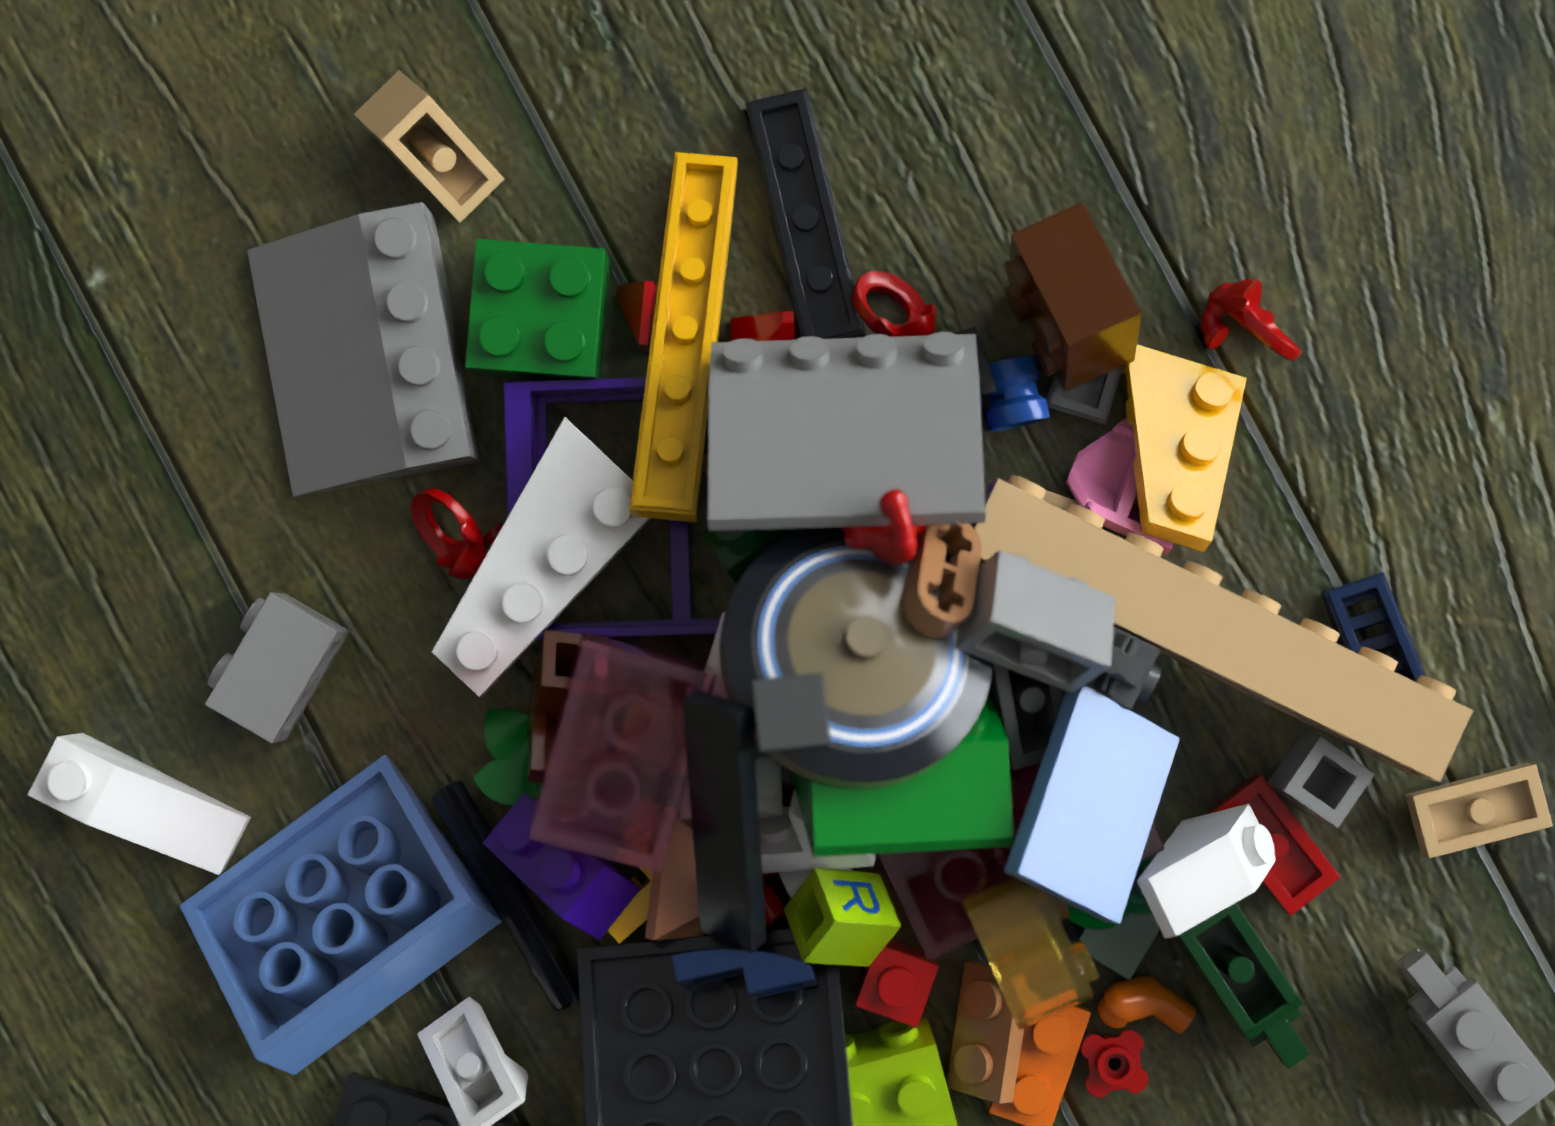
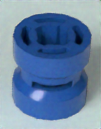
[984,355,1050,432]

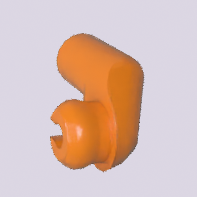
[1097,975,1197,1034]

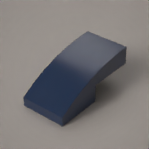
[672,949,817,999]

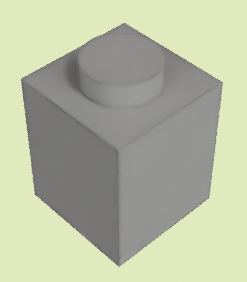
[1267,733,1375,828]

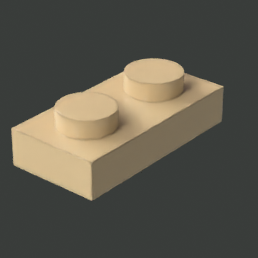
[1405,763,1553,859]

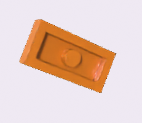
[986,988,1091,1126]

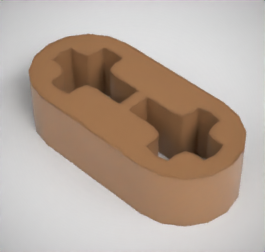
[903,523,981,639]

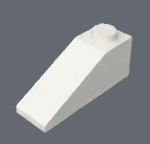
[28,733,251,875]

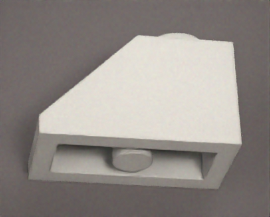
[1137,804,1276,939]

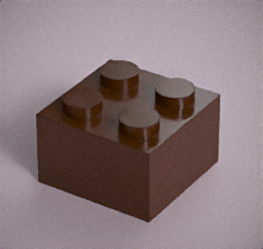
[1004,202,1142,392]

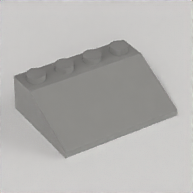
[247,202,481,498]
[708,332,985,531]

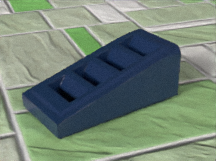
[1322,572,1426,682]

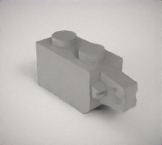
[1396,948,1555,1126]

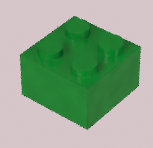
[465,239,611,381]

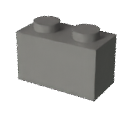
[956,550,1116,693]
[205,592,350,743]

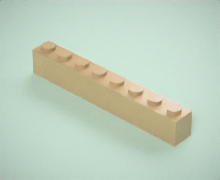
[970,475,1473,782]

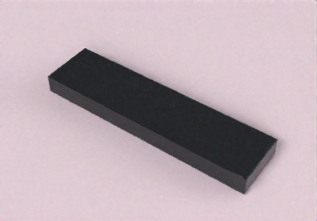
[746,88,866,339]
[682,689,767,953]

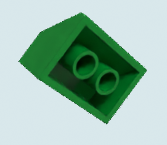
[790,696,1014,857]

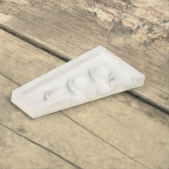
[432,417,651,697]

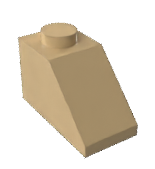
[353,70,504,223]

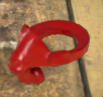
[851,271,936,337]
[1201,278,1303,361]
[410,488,504,579]
[840,489,927,566]

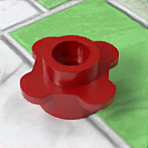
[1080,1029,1148,1098]

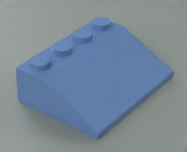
[179,754,502,1075]

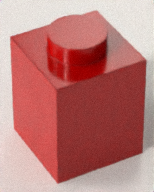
[852,939,939,1028]

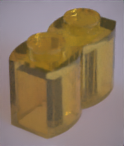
[962,878,1099,1030]

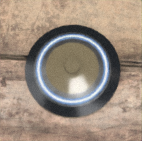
[719,527,993,789]

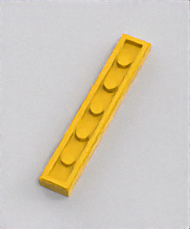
[629,152,738,522]

